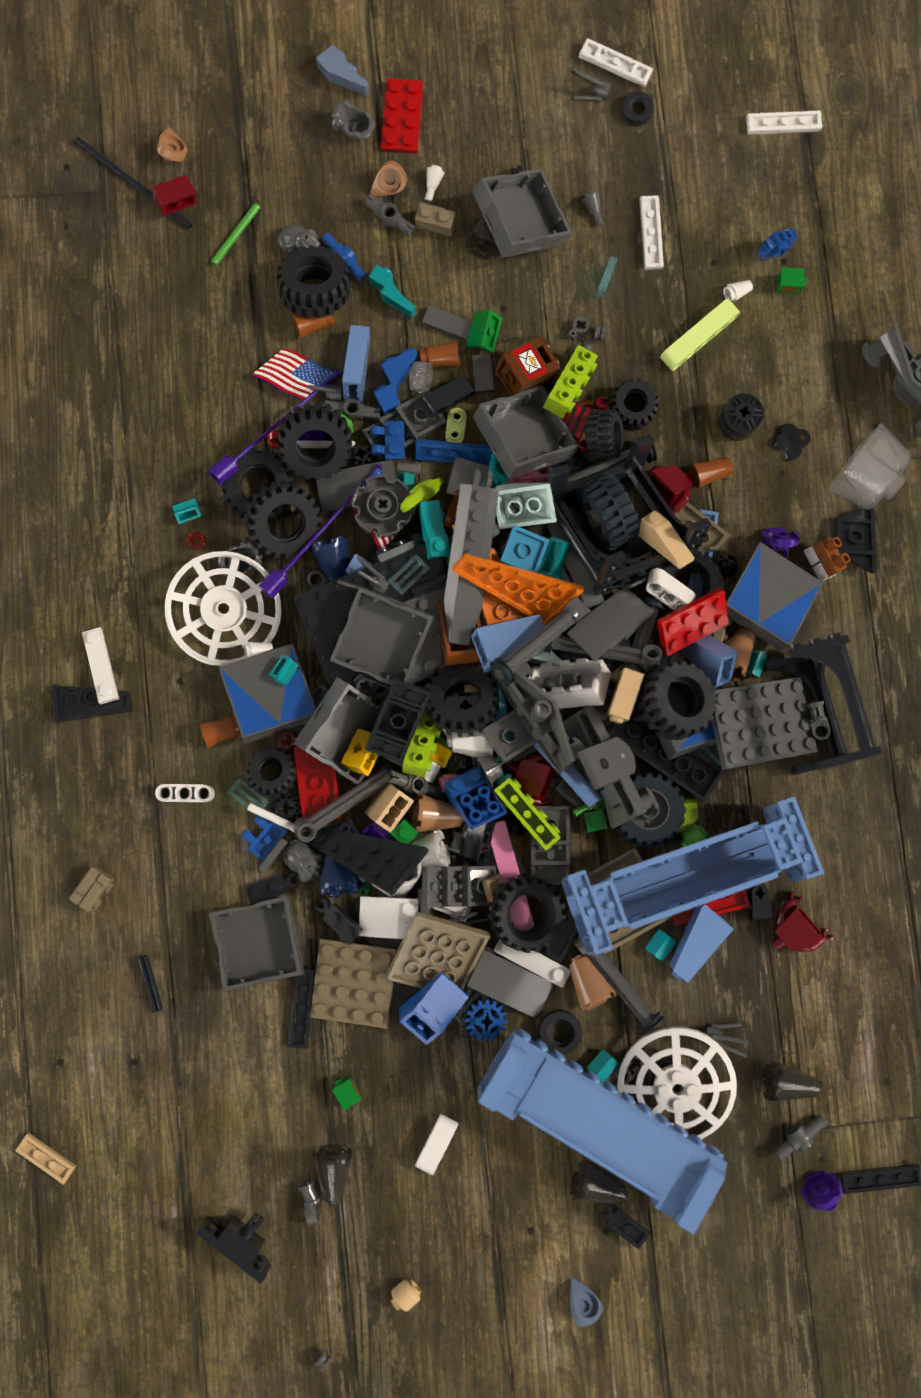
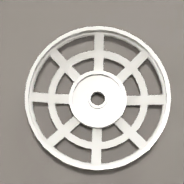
[165,551,281,666]
[617,1026,737,1139]

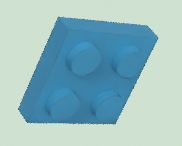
[499,525,550,573]

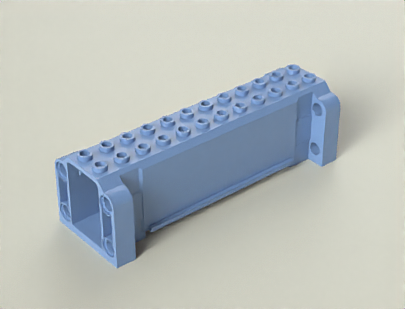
[561,797,824,955]
[477,1029,727,1234]

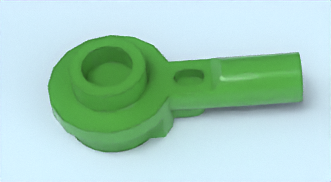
[572,791,606,817]

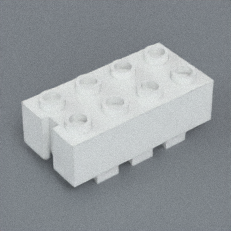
[531,658,611,709]

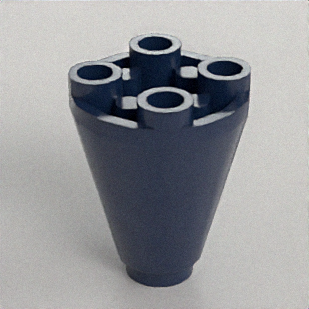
[311,535,348,583]
[319,855,359,898]

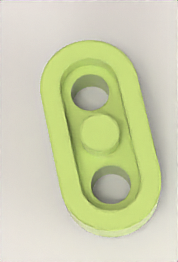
[445,408,466,443]

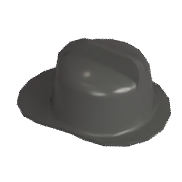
[476,755,503,787]

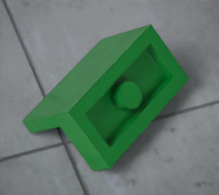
[466,310,502,354]

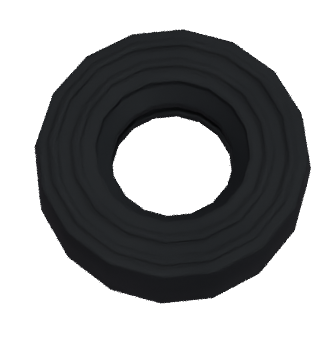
[621,91,654,126]

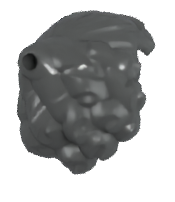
[332,100,375,140]
[278,224,321,253]
[218,537,262,578]
[282,839,324,882]

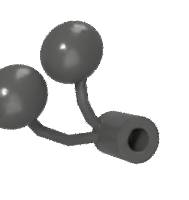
[567,330,592,353]

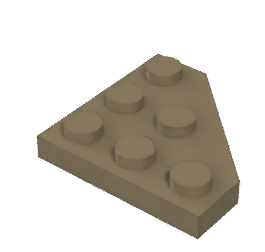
[649,502,730,554]

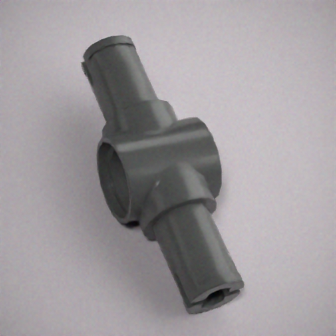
[364,194,415,236]
[324,399,381,421]
[387,770,441,799]
[773,1115,827,1161]

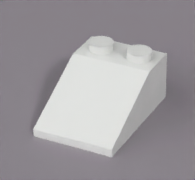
[359,896,419,939]

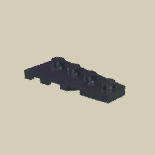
[52,685,133,723]

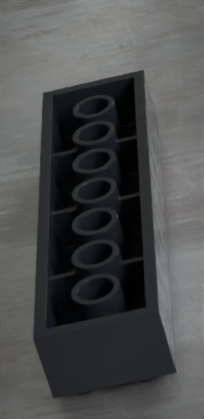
[575,688,726,803]

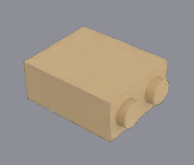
[606,668,644,724]
[364,783,414,833]

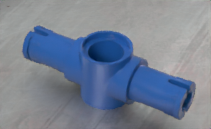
[321,232,367,282]

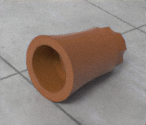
[292,313,335,339]
[420,340,460,367]
[689,457,733,489]
[200,716,240,748]

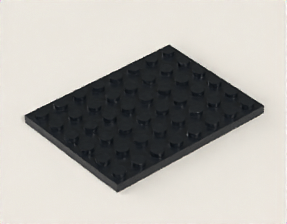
[293,543,448,690]

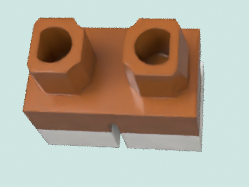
[804,537,851,582]

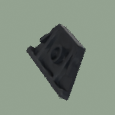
[835,503,877,574]

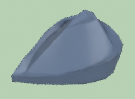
[570,1278,603,1327]

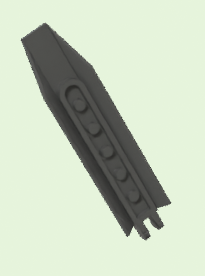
[443,470,499,645]

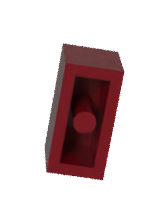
[152,175,197,216]

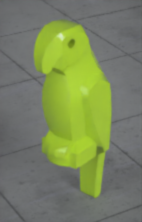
[400,477,444,512]

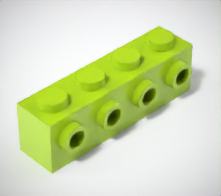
[543,345,598,419]
[402,708,441,778]
[494,778,561,851]

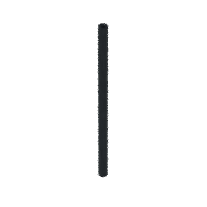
[74,136,193,230]

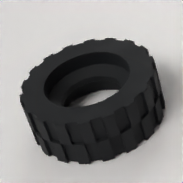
[539,1009,583,1055]

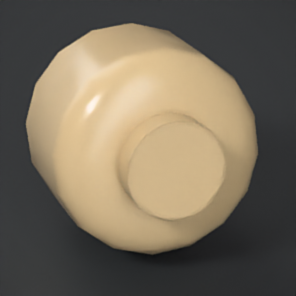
[391,1279,421,1312]

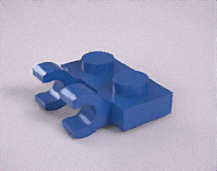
[371,421,405,461]
[241,815,288,861]

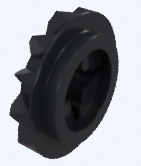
[271,793,302,823]

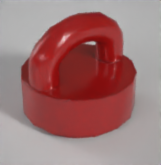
[267,430,279,449]

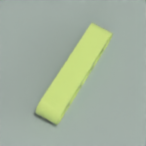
[660,298,741,371]

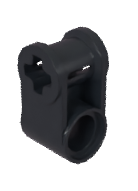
[747,884,772,921]

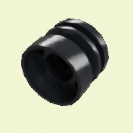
[718,393,764,441]

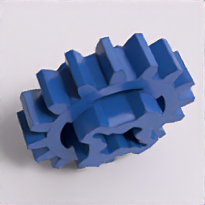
[758,228,798,260]
[464,997,508,1042]

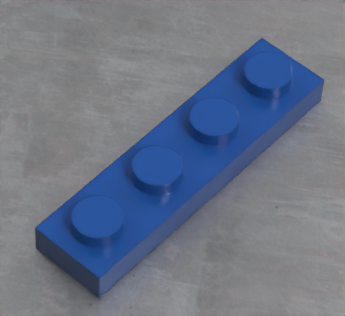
[416,439,492,466]

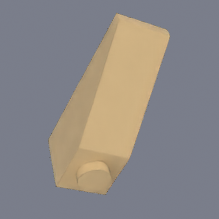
[638,511,694,569]

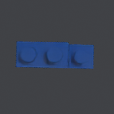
[374,348,418,416]

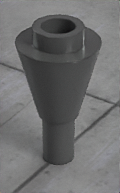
[582,191,604,227]

